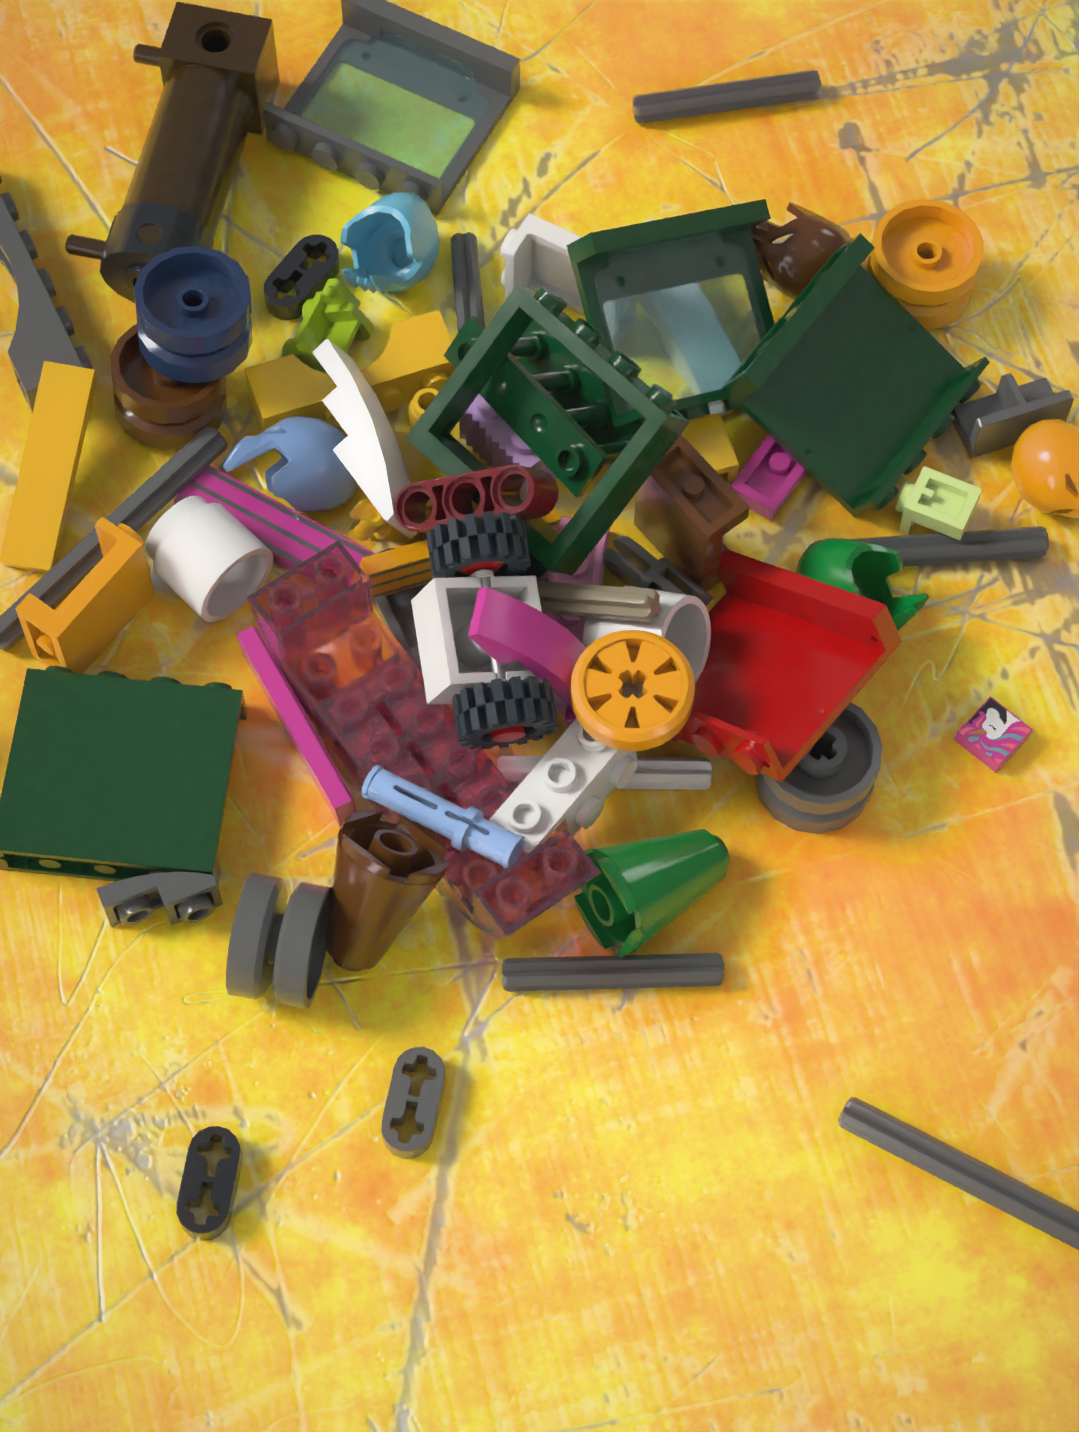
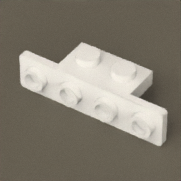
[489,681,643,857]

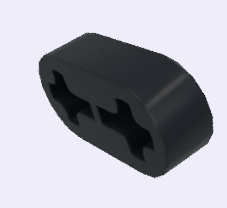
[264,234,340,320]
[176,1126,242,1241]

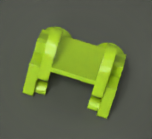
[282,278,374,373]

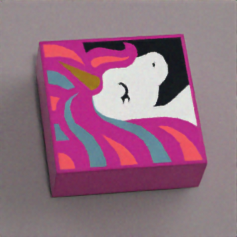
[954,696,1033,773]

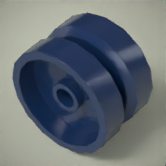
[134,246,252,383]

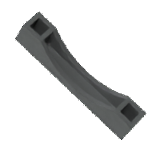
[0,176,93,413]

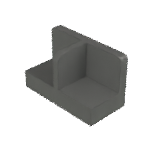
[951,373,1074,459]

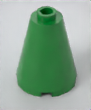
[570,829,730,957]

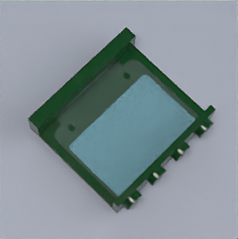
[566,199,775,432]

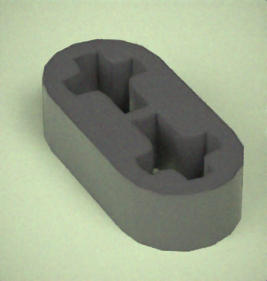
[381,1047,445,1159]

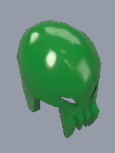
[796,538,929,631]

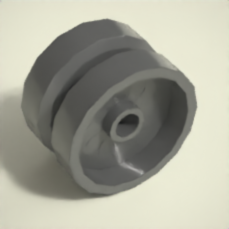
[755,702,882,834]
[226,873,332,1009]

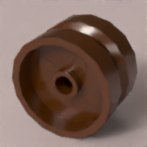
[111,324,227,451]

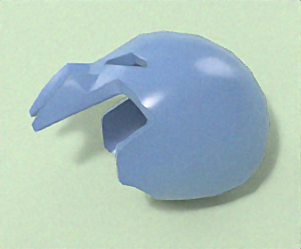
[223,416,358,512]

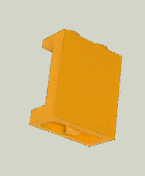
[15,517,155,674]

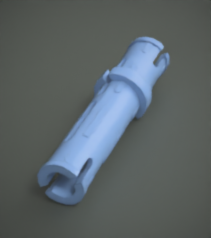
[361,765,526,870]

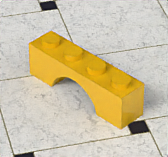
[244,310,455,432]

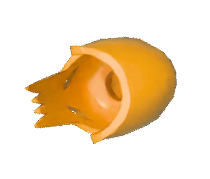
[1011,419,1079,519]

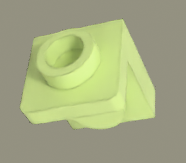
[895,466,982,540]

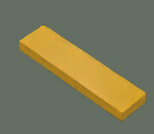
[0,361,98,573]

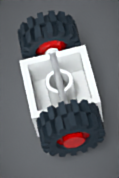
[411,512,558,749]

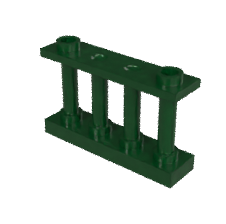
[443,315,636,497]

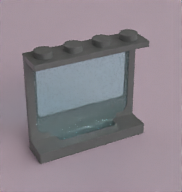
[263,0,520,215]

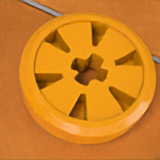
[571,630,695,751]

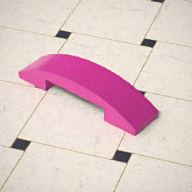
[468,587,586,726]

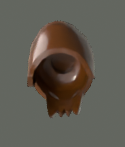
[750,202,852,300]

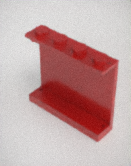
[670,549,902,782]

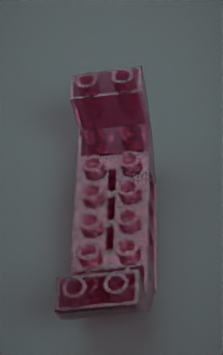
[247,540,600,939]

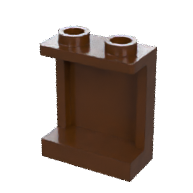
[634,434,750,592]

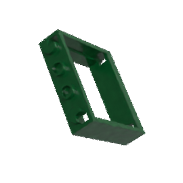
[406,284,690,575]

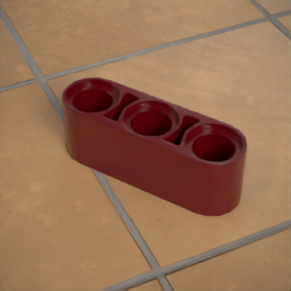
[394,465,559,533]

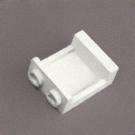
[500,213,636,352]

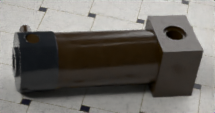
[65,1,280,303]

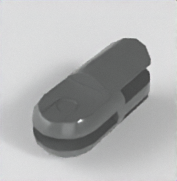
[603,536,713,606]

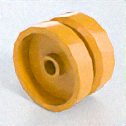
[866,199,984,331]

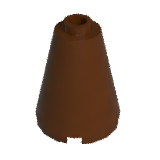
[325,810,449,972]

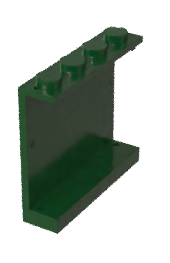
[721,233,990,517]
[0,666,247,886]

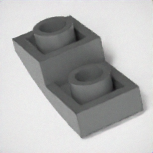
[96,872,223,927]

